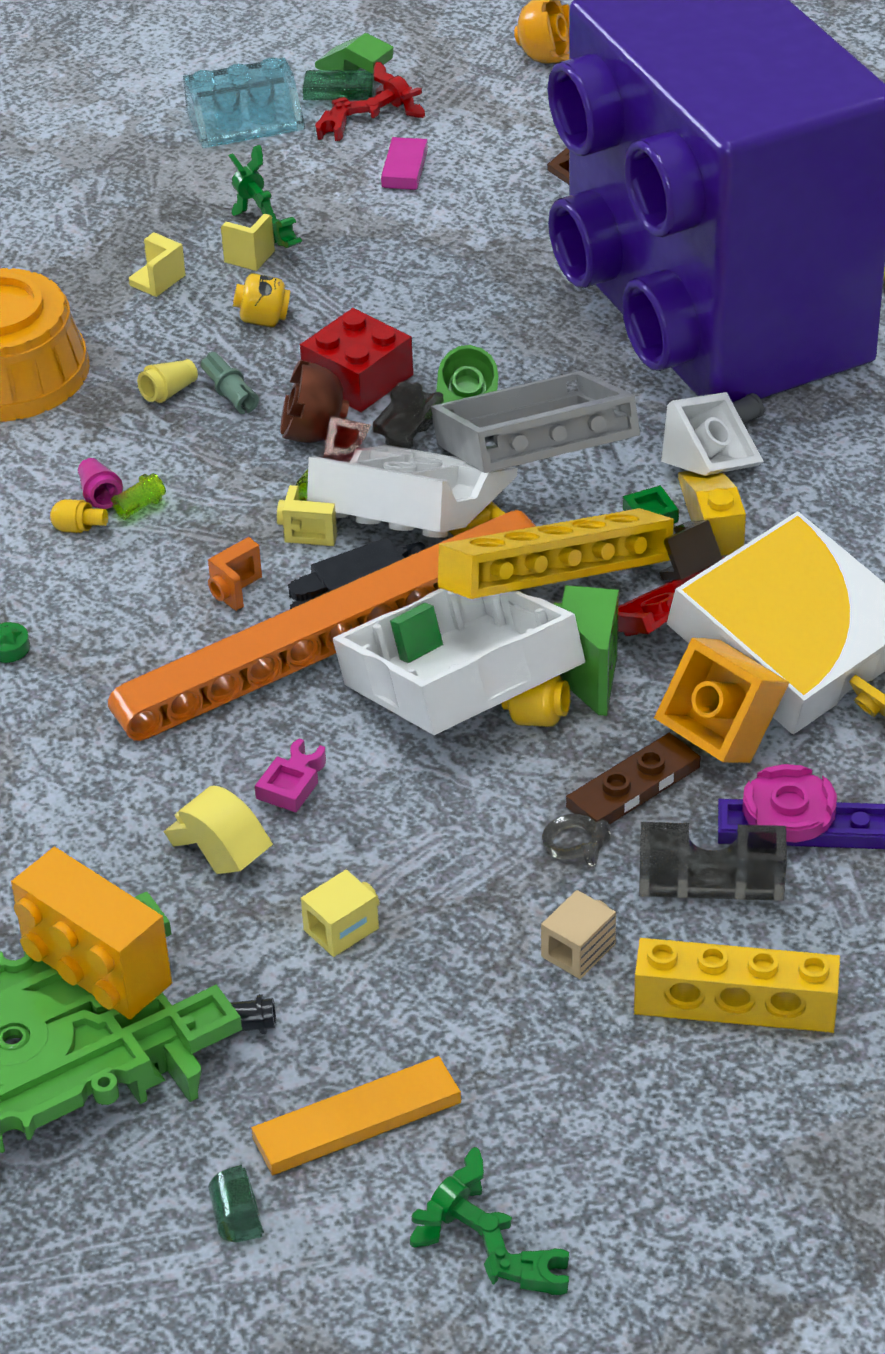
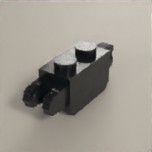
[288,537,426,609]

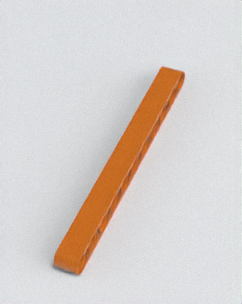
[108,510,536,741]

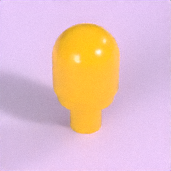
[50,499,108,533]

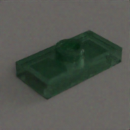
[302,70,375,100]

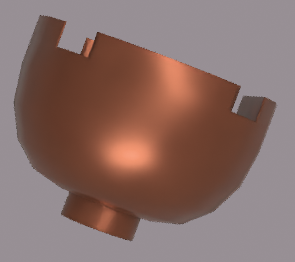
[280,360,349,443]

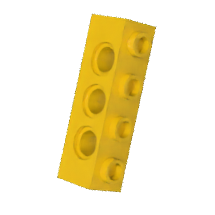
[634,938,840,1033]

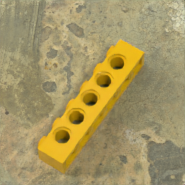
[438,508,674,599]

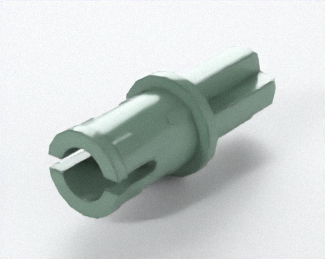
[201,352,259,414]

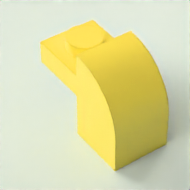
[163,786,273,874]

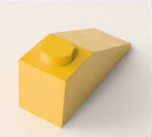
[678,471,746,556]

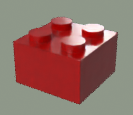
[300,308,414,412]

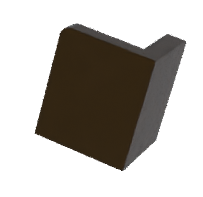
[659,520,723,580]

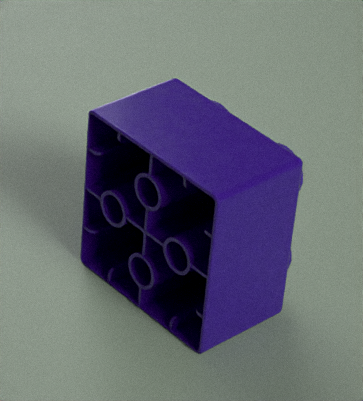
[547,0,885,403]

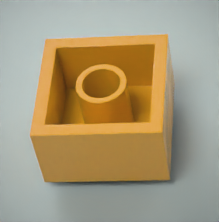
[654,637,790,763]

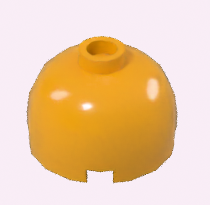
[514,0,570,63]

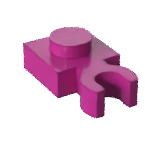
[255,738,326,813]

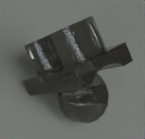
[372,381,444,449]

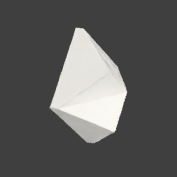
[661,392,764,476]

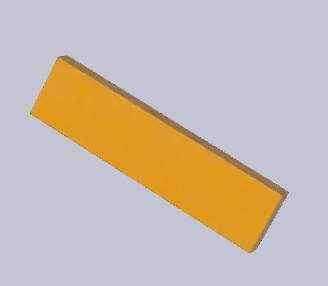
[251,1056,461,1176]

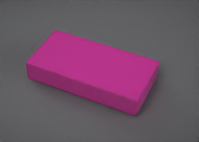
[381,137,428,190]

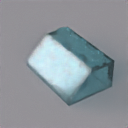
[183,57,305,148]

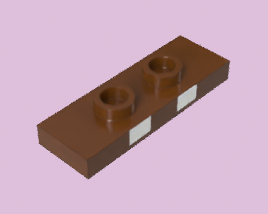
[566,732,701,832]

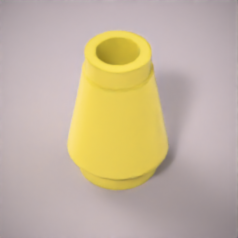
[137,359,198,403]

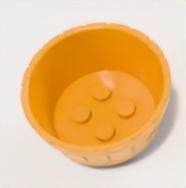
[0,268,90,422]

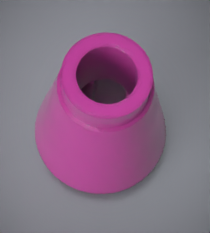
[78,458,123,509]

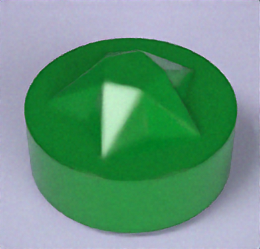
[0,622,30,663]

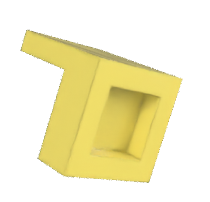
[221,214,275,271]
[129,232,186,297]

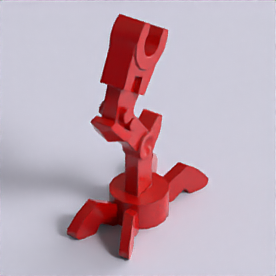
[315,62,425,141]

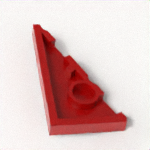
[618,557,725,636]

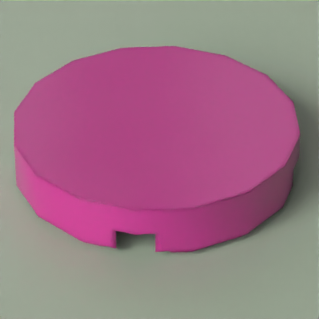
[742,764,837,843]

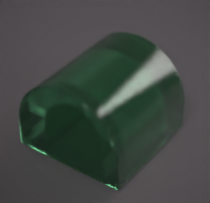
[208,1164,264,1242]

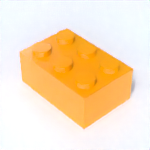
[11,846,172,1020]

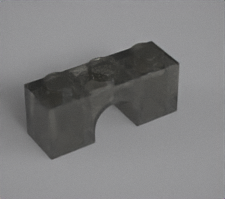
[639,822,787,901]

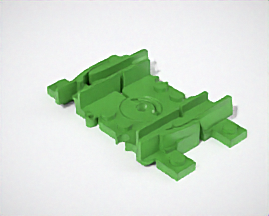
[0,891,242,1153]

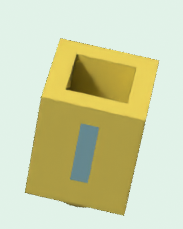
[301,869,379,957]

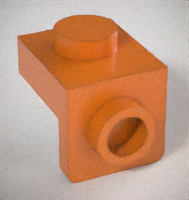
[208,537,262,611]

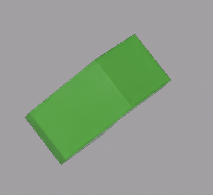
[315,33,394,82]

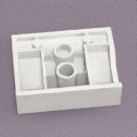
[307,445,518,538]

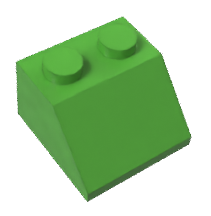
[554,585,619,716]

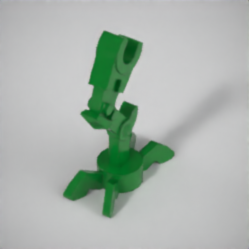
[228,145,302,248]
[410,1147,569,1295]

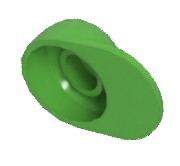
[436,345,498,405]

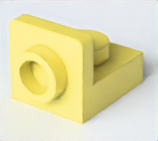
[277,485,337,546]

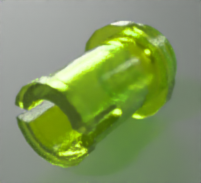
[111,473,166,520]

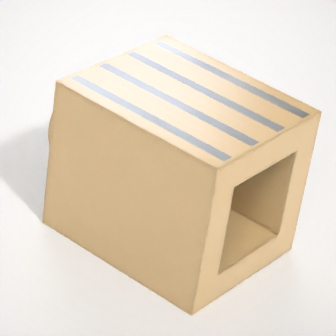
[541,890,616,979]

